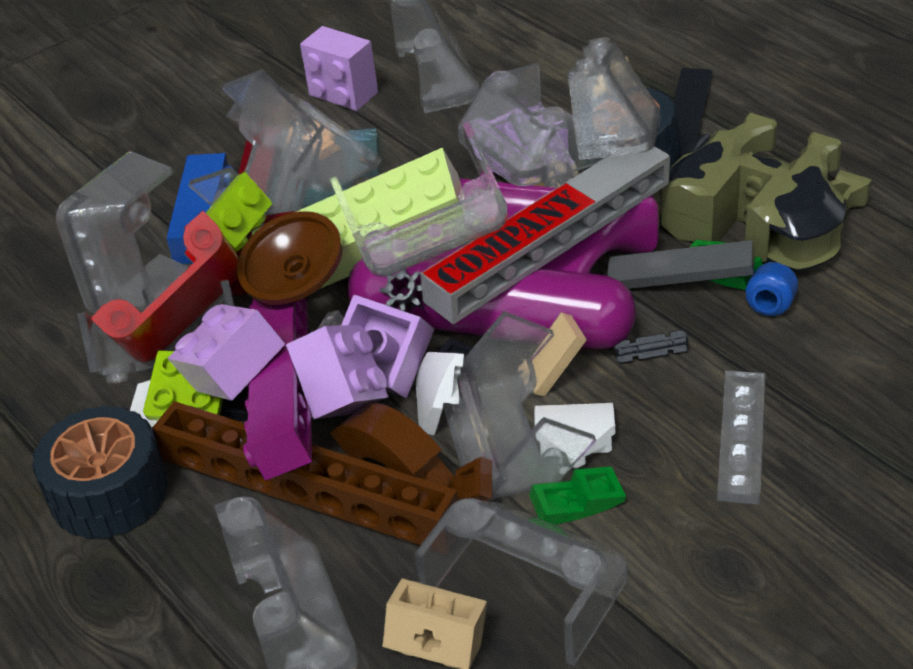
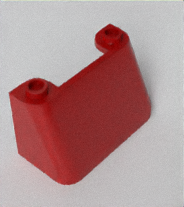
[90,211,239,362]

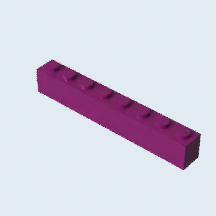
[243,298,312,481]

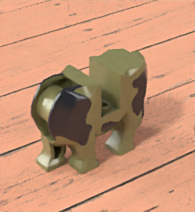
[653,113,872,272]

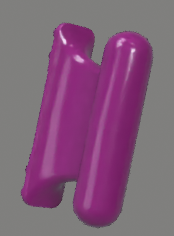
[347,178,659,350]

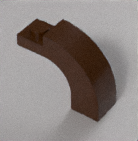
[330,403,455,489]

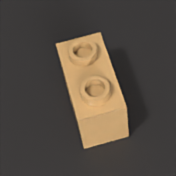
[383,578,487,669]

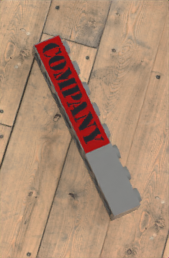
[420,137,670,324]

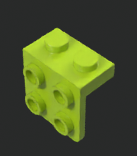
[206,172,272,252]
[143,351,223,420]

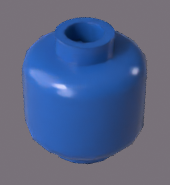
[745,262,798,317]

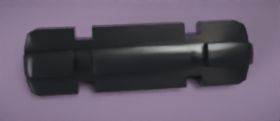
[614,330,689,363]

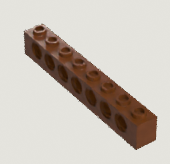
[152,401,461,553]

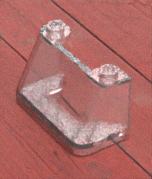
[389,0,480,113]
[567,37,661,160]
[214,496,359,669]

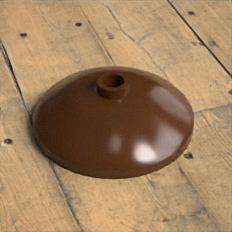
[237,211,343,305]

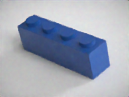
[166,153,235,264]

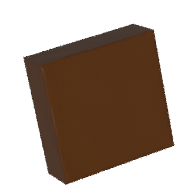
[455,457,492,511]

